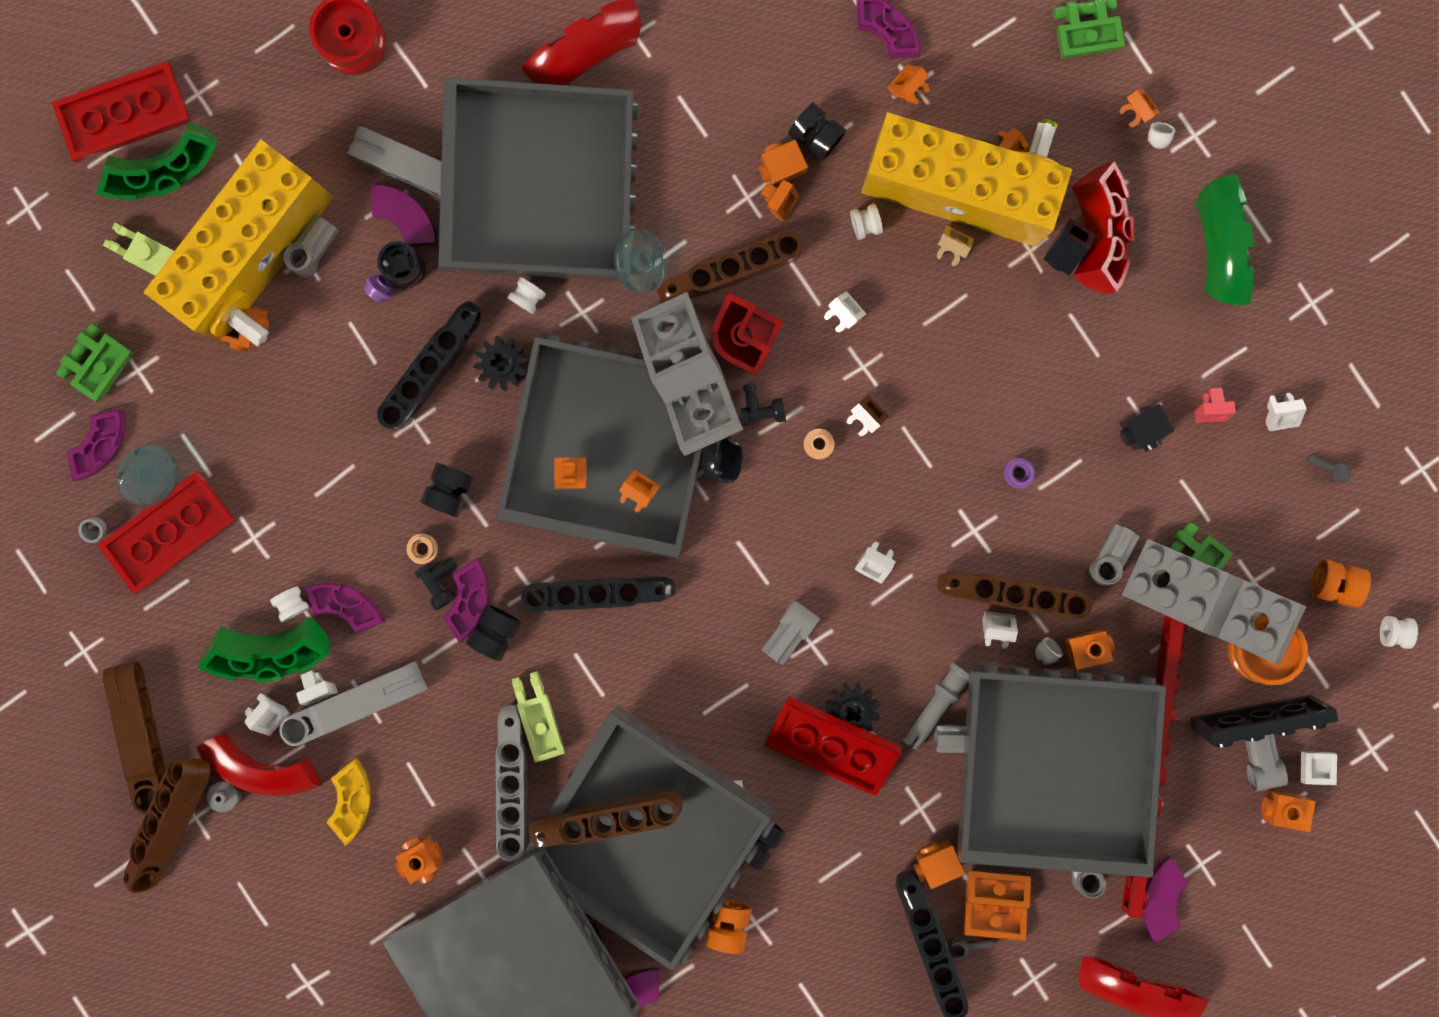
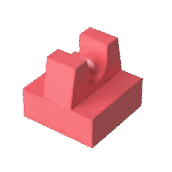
[1194,388,1236,423]

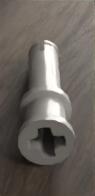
[902,662,970,751]

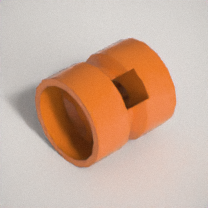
[1310,559,1371,608]
[705,899,752,954]

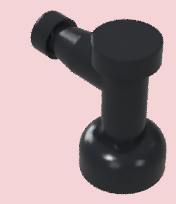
[740,384,786,426]
[414,557,458,611]

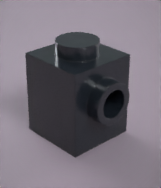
[1043,218,1096,276]
[1119,404,1174,452]

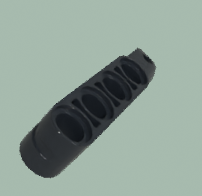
[377,301,481,430]
[521,576,676,611]
[895,869,969,1017]

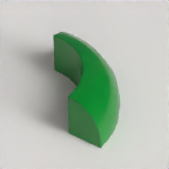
[96,121,217,200]
[1195,174,1254,305]
[197,617,330,683]

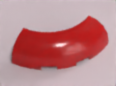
[521,0,641,86]
[1072,161,1135,293]
[195,732,323,796]
[1079,956,1209,1017]

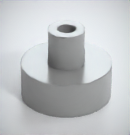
[207,780,241,812]

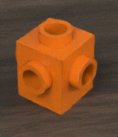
[395,835,444,884]

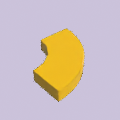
[326,758,371,846]

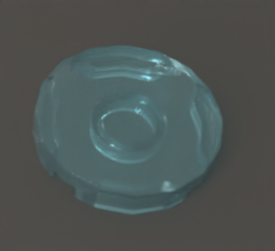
[614,230,667,292]
[117,444,179,506]

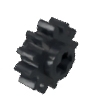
[473,336,529,392]
[825,682,880,732]

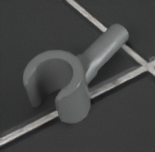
[1307,455,1351,483]
[951,937,994,961]

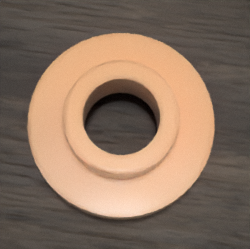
[804,429,835,460]
[407,533,438,564]

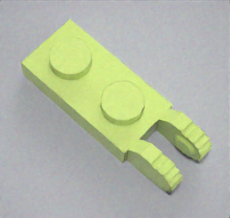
[103,223,174,276]
[512,671,566,763]

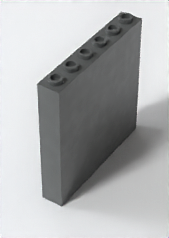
[438,77,638,281]
[496,334,710,558]
[957,664,1166,878]
[521,706,775,971]
[382,847,641,1017]

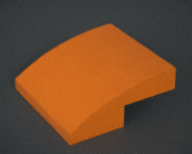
[962,871,1031,941]

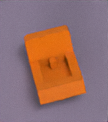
[220,307,269,352]

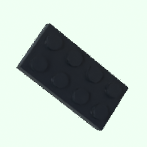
[1190,694,1338,748]

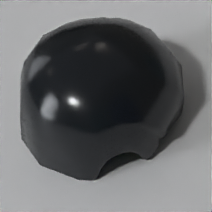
[701,436,743,483]

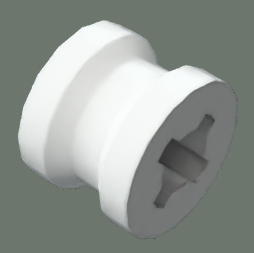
[850,204,883,240]
[507,277,546,315]
[270,586,310,622]
[1380,616,1418,649]

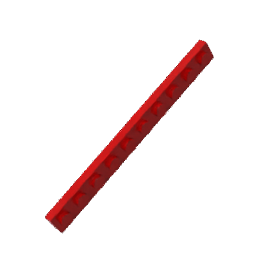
[1121,615,1189,918]

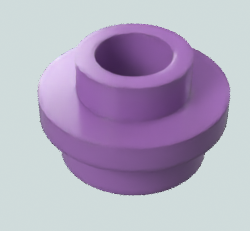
[364,274,394,303]
[1003,458,1035,489]

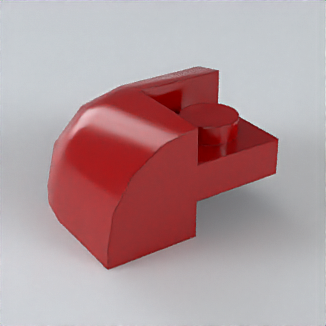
[712,292,784,376]

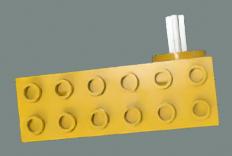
[861,112,1072,247]
[143,139,334,347]

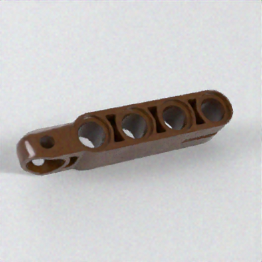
[657,230,803,303]
[937,572,1092,620]
[103,661,165,814]
[123,758,210,893]
[529,790,683,848]

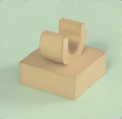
[937,225,974,266]

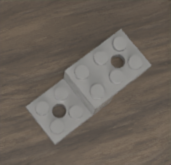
[631,292,743,456]
[1122,539,1306,665]

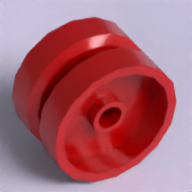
[309,0,387,75]

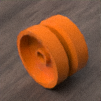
[1227,616,1308,685]

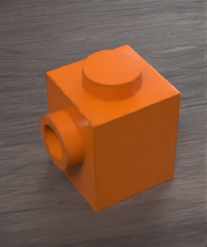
[758,140,808,188]
[1063,629,1115,670]
[1261,789,1316,832]
[913,840,965,889]

